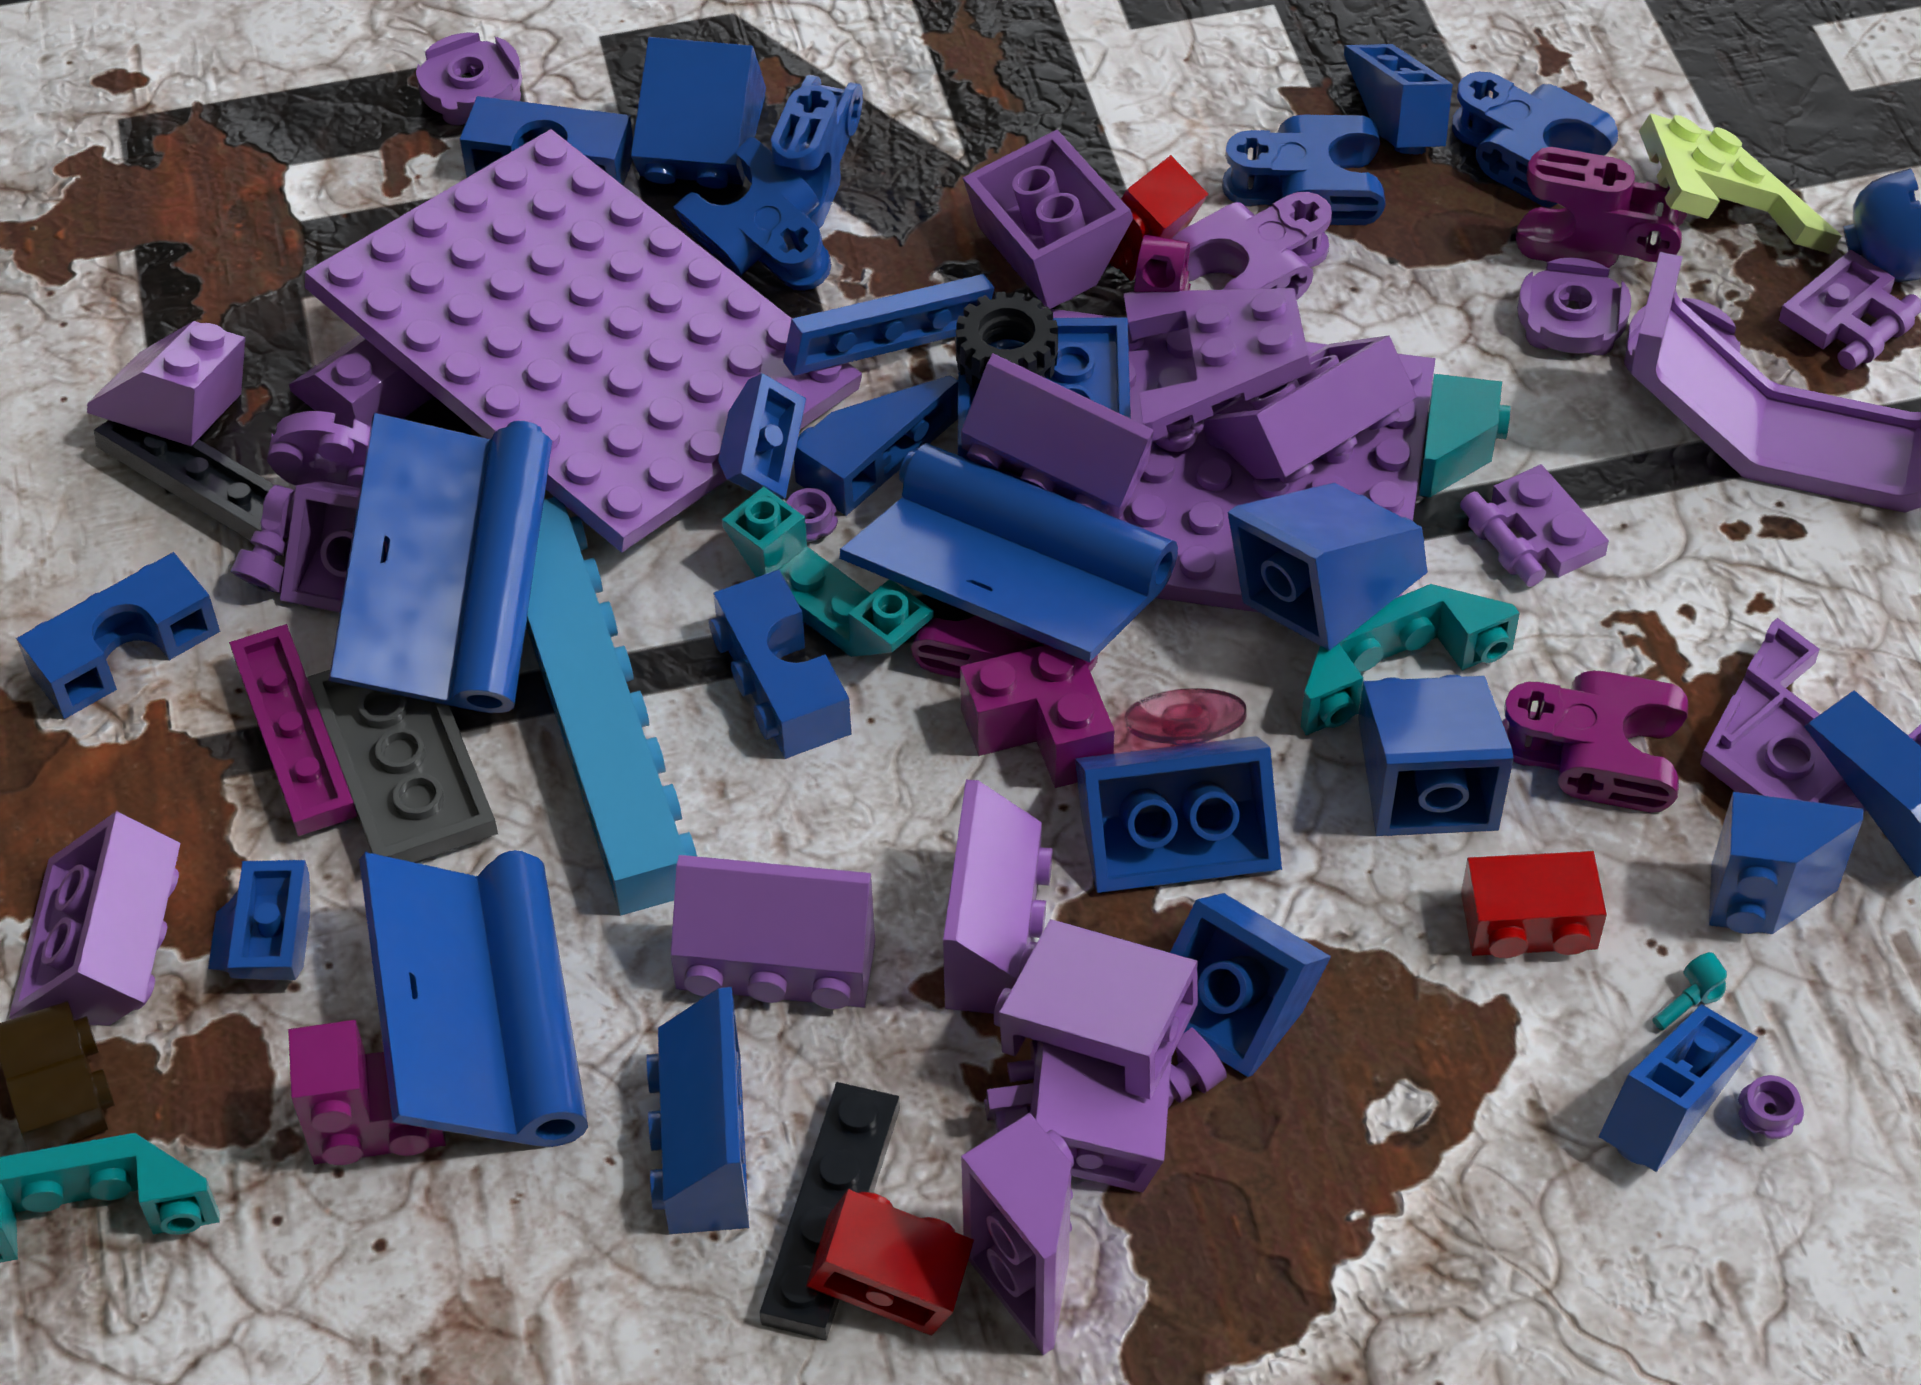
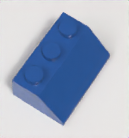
[1075,736,1282,893]
[646,987,749,1235]

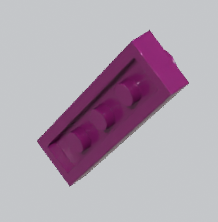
[229,624,357,837]

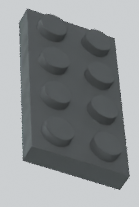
[307,670,498,862]

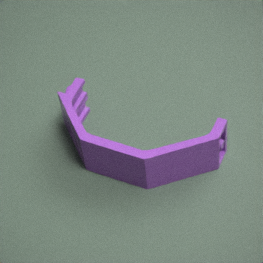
[1631,252,1921,513]

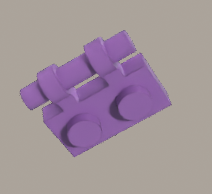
[1779,250,1921,370]
[1460,464,1609,587]

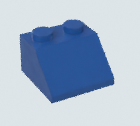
[1709,792,1863,934]
[1170,893,1331,1077]

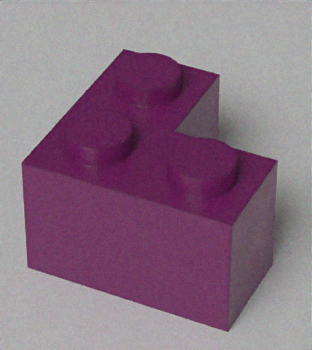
[960,645,1115,788]
[288,1020,446,1165]

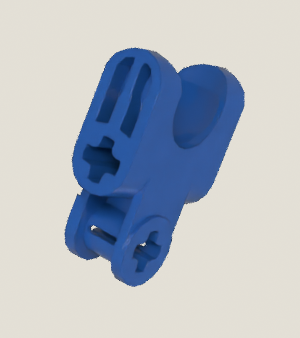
[1452,71,1618,207]
[771,75,863,228]
[1222,115,1386,225]
[674,137,832,291]

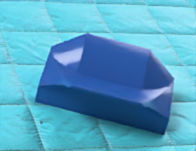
[718,373,806,499]
[208,860,310,980]

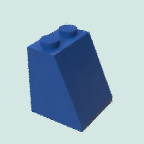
[631,37,766,189]
[1227,483,1428,651]
[1358,675,1514,836]

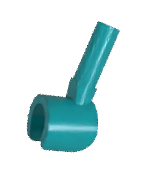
[1652,952,1727,1031]

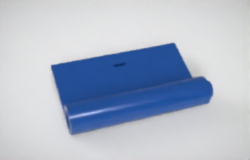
[328,413,552,713]
[839,443,1178,662]
[359,850,588,1147]

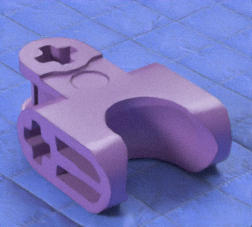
[1172,192,1332,300]

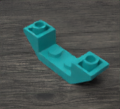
[722,486,933,657]
[1300,584,1520,736]
[0,1133,220,1263]

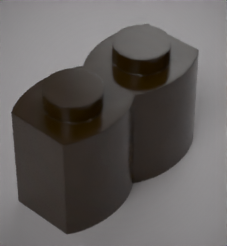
[0,1001,115,1152]

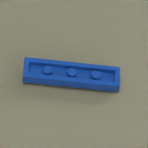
[783,274,995,376]

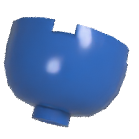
[1843,168,1921,282]

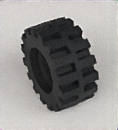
[955,292,1058,387]

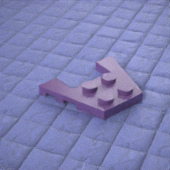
[1124,288,1312,441]
[1700,618,1921,812]

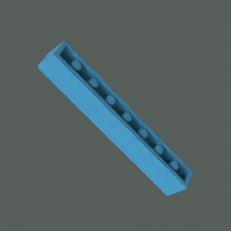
[526,497,697,916]

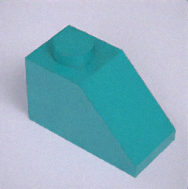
[1419,374,1511,497]

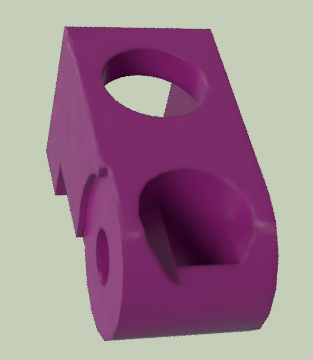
[1134,235,1191,292]

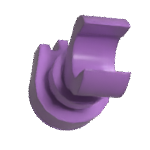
[230,485,295,594]
[1168,1027,1227,1108]

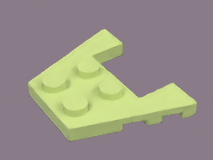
[1639,113,1842,254]

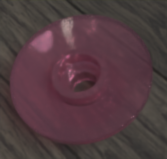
[1125,688,1247,747]

